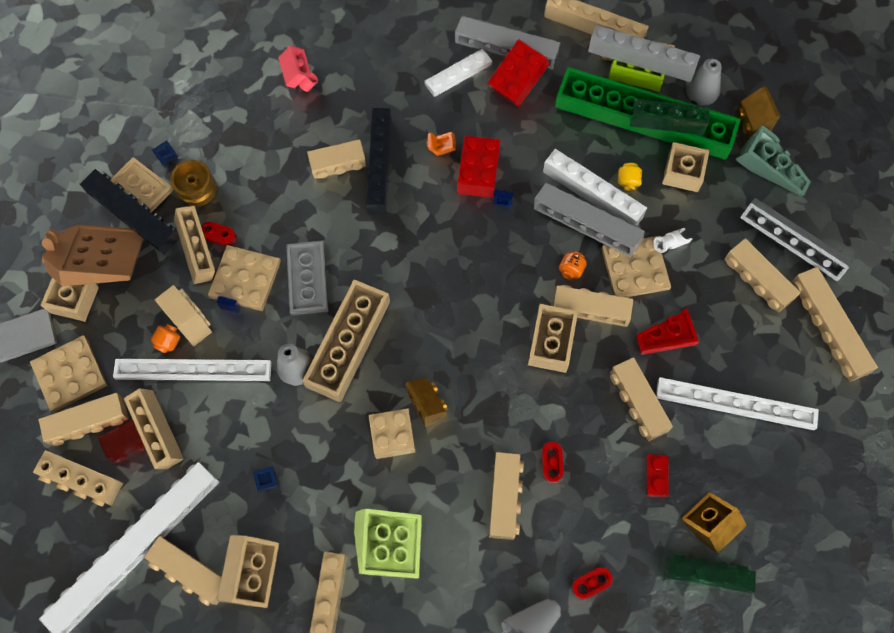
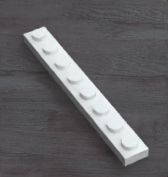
[113,359,272,381]
[656,377,819,430]

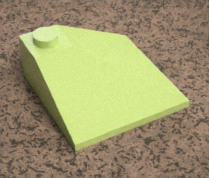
[354,509,422,579]

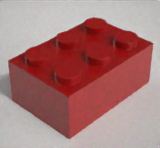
[487,39,550,108]
[457,136,501,198]

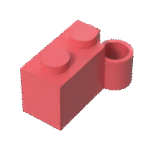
[278,45,318,92]

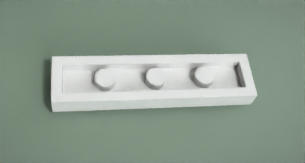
[425,48,492,97]

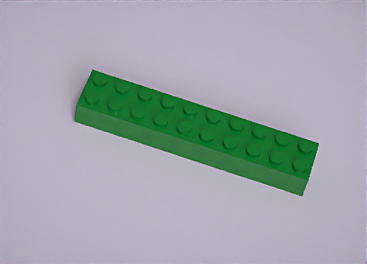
[555,67,741,160]

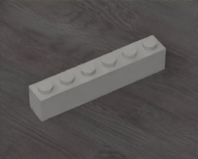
[455,16,561,69]
[588,25,700,82]
[534,183,645,258]
[740,198,852,282]

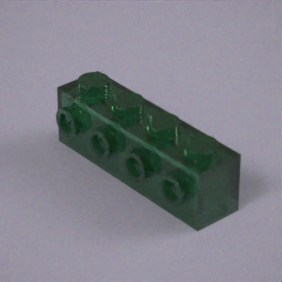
[630,99,709,135]
[663,554,756,595]

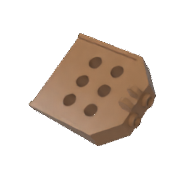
[42,224,144,286]

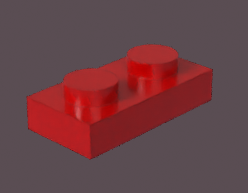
[647,454,669,497]

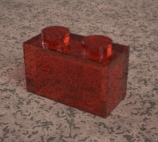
[98,420,145,463]

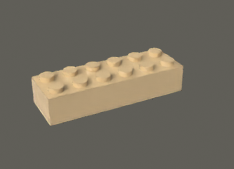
[302,280,390,403]

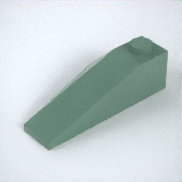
[735,125,810,197]

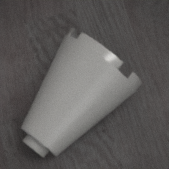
[685,59,722,106]
[276,344,313,386]
[501,599,561,633]

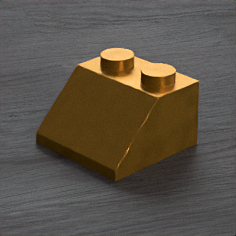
[736,86,780,139]
[405,378,448,427]
[681,492,747,553]

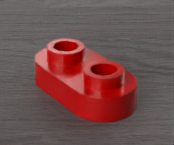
[201,221,236,247]
[542,442,564,483]
[572,567,613,600]

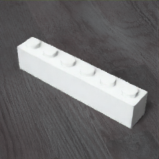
[543,149,647,226]

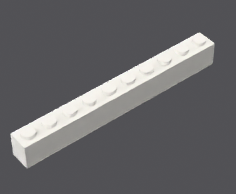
[39,462,219,633]

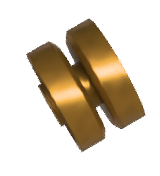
[170,160,217,207]

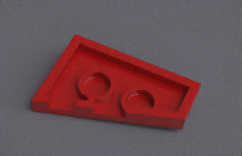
[636,309,699,355]

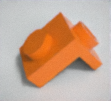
[427,132,456,156]

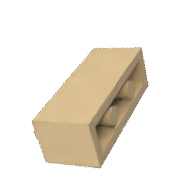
[307,139,367,179]

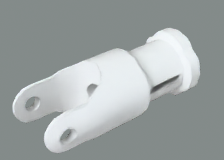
[653,228,692,253]

